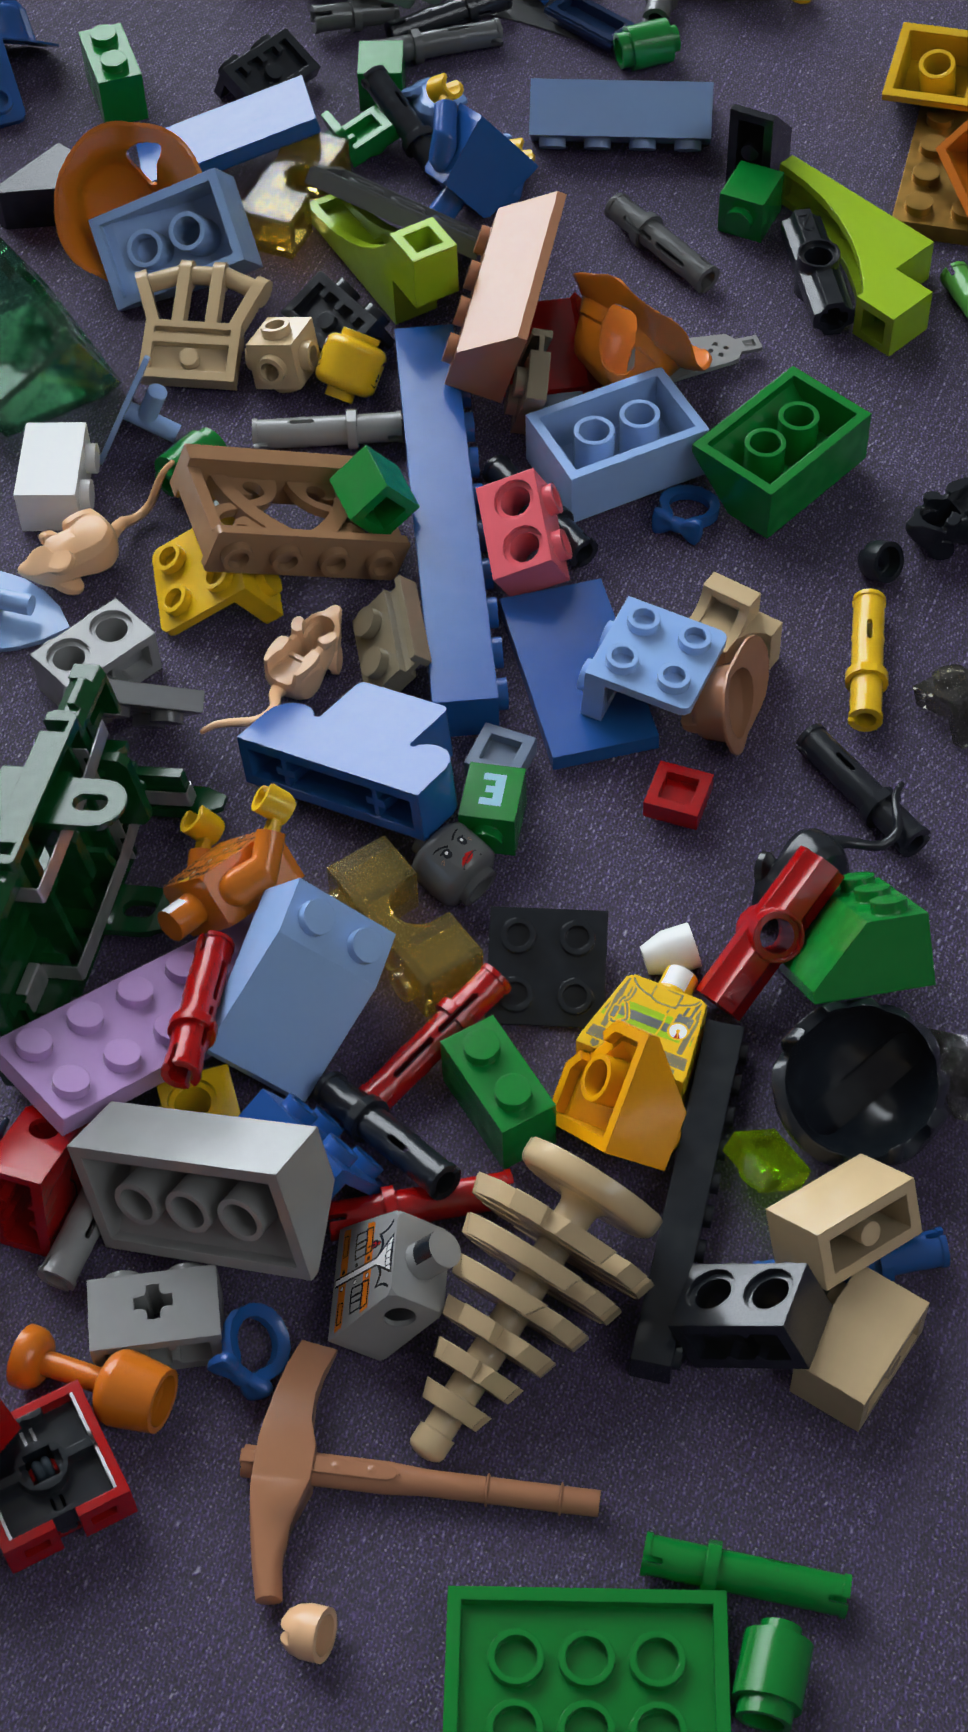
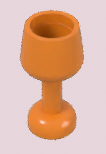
[6,1324,178,1434]

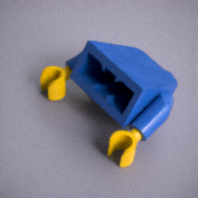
[425,73,538,219]

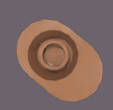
[681,635,769,756]

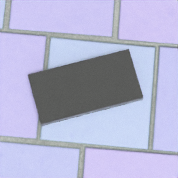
[305,165,481,260]

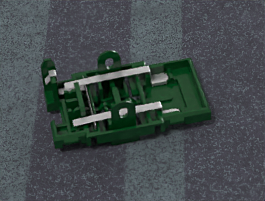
[0,664,228,1086]

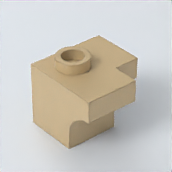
[690,572,783,670]

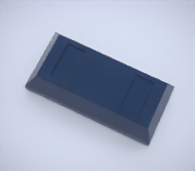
[544,0,635,53]

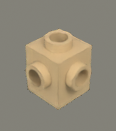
[245,317,320,393]

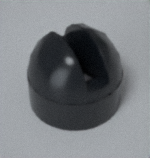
[857,539,904,583]

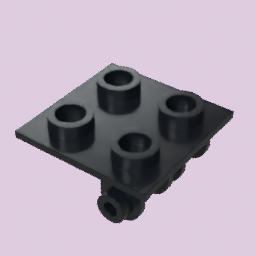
[485,906,608,1028]

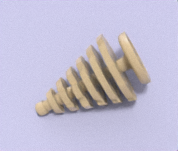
[410,1137,663,1463]

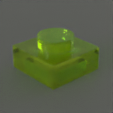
[723,1129,812,1193]

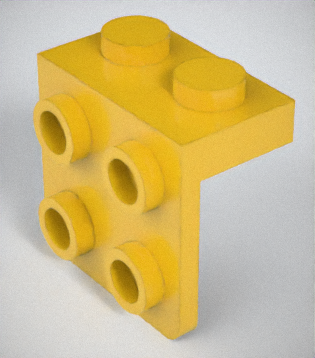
[152,517,283,636]

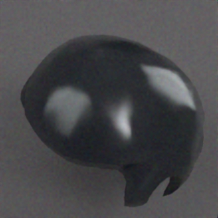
[772,997,950,1167]

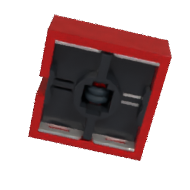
[0,1379,138,1574]

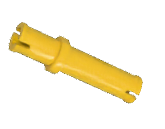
[845,588,889,732]

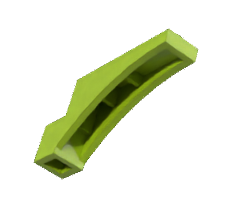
[780,155,934,357]
[306,194,459,325]

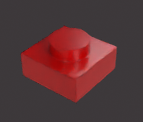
[643,760,714,830]

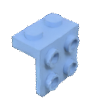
[577,596,727,721]

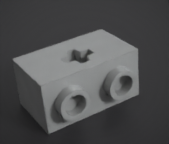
[87,1262,225,1370]

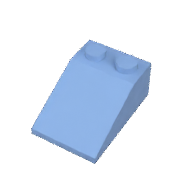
[88,168,263,311]
[206,878,396,1102]

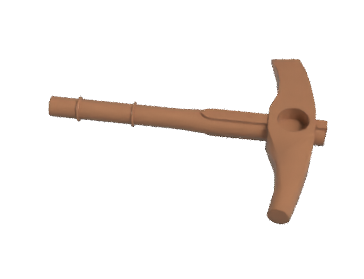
[239,1340,601,1605]

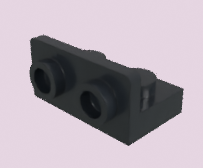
[214,28,321,100]
[281,270,395,350]

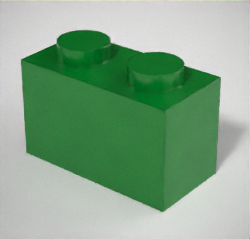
[78,23,149,123]
[440,1015,556,1169]

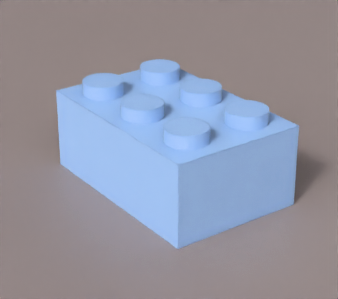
[525,367,710,522]

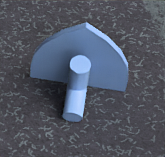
[100,355,181,465]
[0,571,70,652]

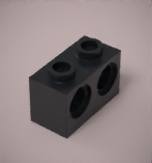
[667,1262,833,1369]

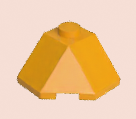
[552,1019,687,1171]

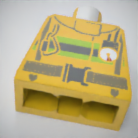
[576,965,707,1106]

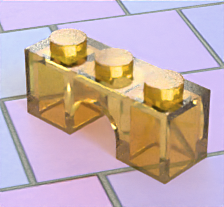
[242,132,351,260]
[326,835,483,1018]

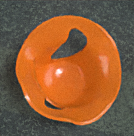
[54,121,202,281]
[573,272,712,386]

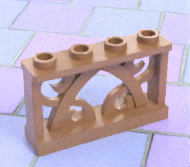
[170,443,411,580]

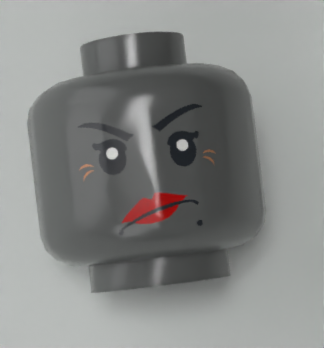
[411,822,497,907]

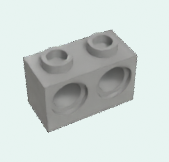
[30,598,162,707]

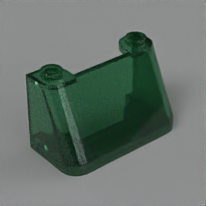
[0,237,122,438]

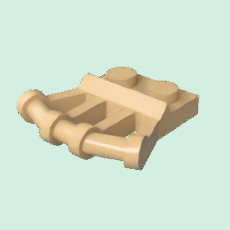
[135,260,273,391]

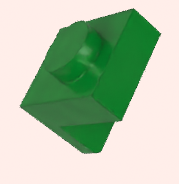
[320,105,399,168]

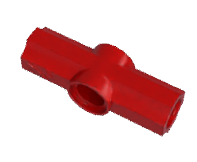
[695,846,845,1021]

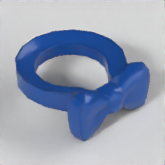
[652,485,720,545]
[207,1303,291,1401]

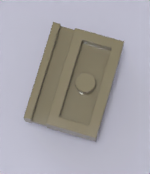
[504,328,553,435]
[352,575,432,692]

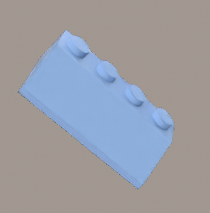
[529,78,714,152]

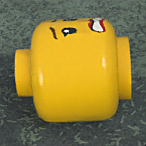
[315,327,386,404]

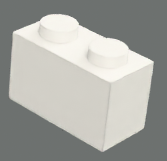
[13,422,100,531]

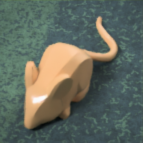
[18,460,175,596]
[200,605,343,734]

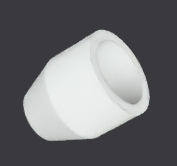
[640,922,702,975]

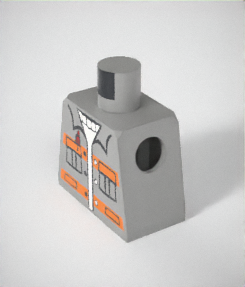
[328,1211,461,1361]

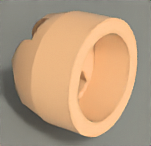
[280,1603,337,1664]

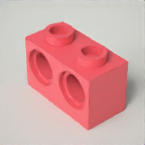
[476,468,572,597]

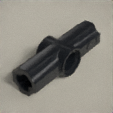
[781,208,855,336]

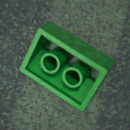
[692,366,872,539]
[778,872,936,1005]

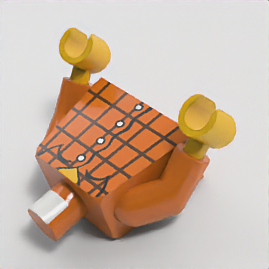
[157,784,305,941]

